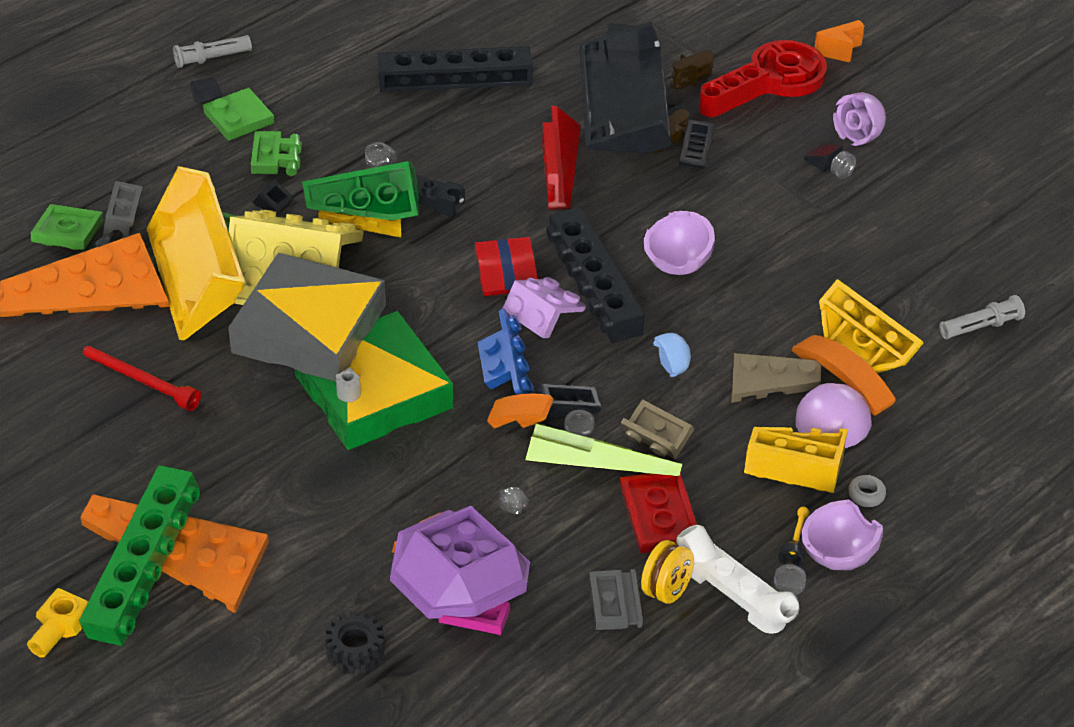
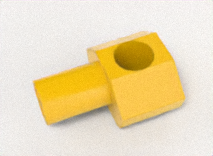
[27,588,88,657]

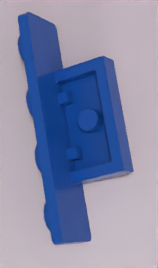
[477,308,534,395]

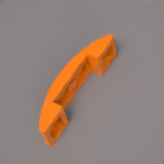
[792,335,896,416]

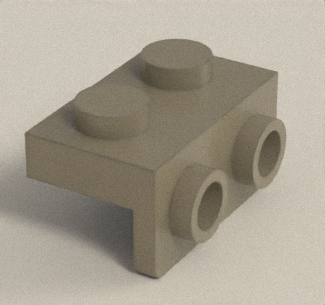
[621,399,694,459]

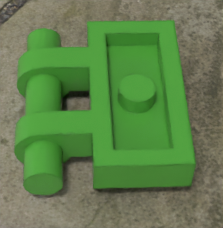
[251,131,302,176]

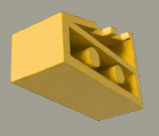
[744,427,848,493]

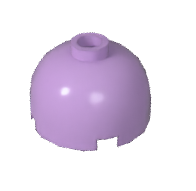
[833,92,886,146]

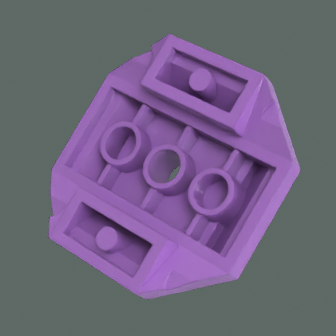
[390,506,530,619]

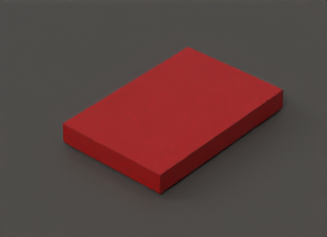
[620,473,697,554]

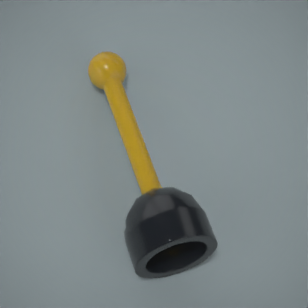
[778,507,809,568]

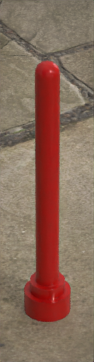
[83,346,201,412]

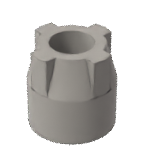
[336,368,361,402]

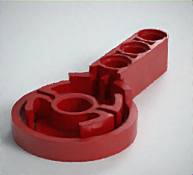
[699,40,827,117]

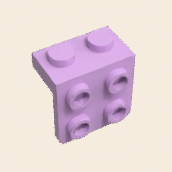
[503,277,586,338]

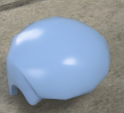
[653,333,691,377]

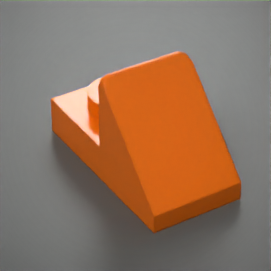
[814,20,865,62]

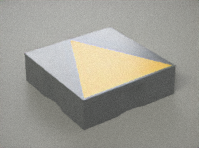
[228,253,386,381]

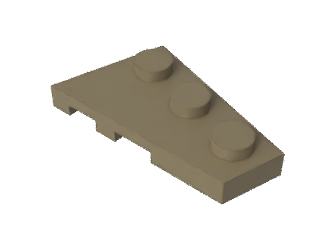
[731,353,821,403]

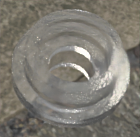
[498,487,529,514]

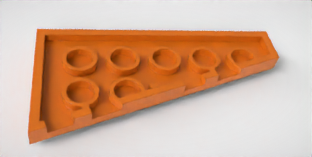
[0,233,169,317]
[80,495,269,614]

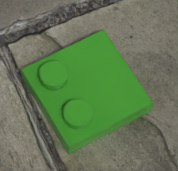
[203,88,274,141]
[31,204,103,250]

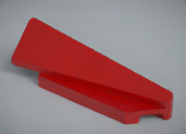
[542,106,581,210]

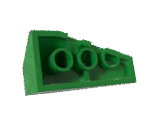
[302,161,419,221]

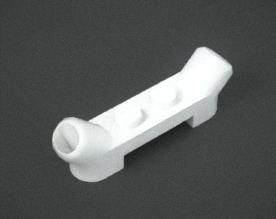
[676,525,800,634]

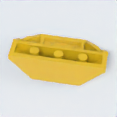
[819,279,924,373]

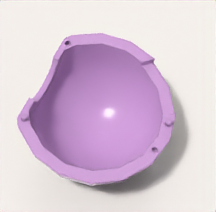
[644,211,715,275]
[796,383,872,448]
[802,499,883,570]

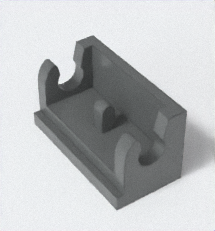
[103,181,143,239]

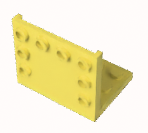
[228,210,363,305]

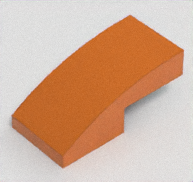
[487,394,554,429]

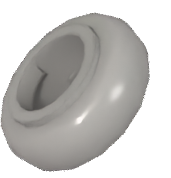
[848,475,886,507]

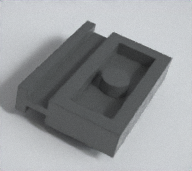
[589,569,643,630]

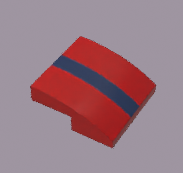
[475,237,538,296]

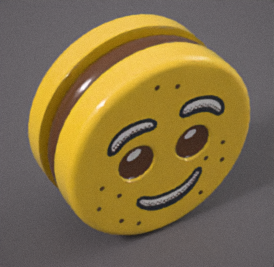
[641,540,694,604]

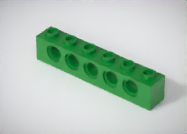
[79,465,200,646]

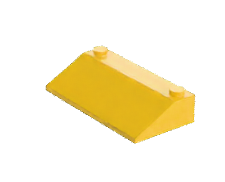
[146,166,245,340]

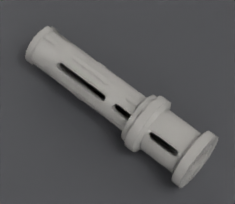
[173,35,252,68]
[939,295,1025,339]

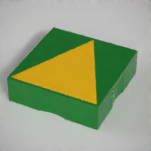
[295,311,453,450]

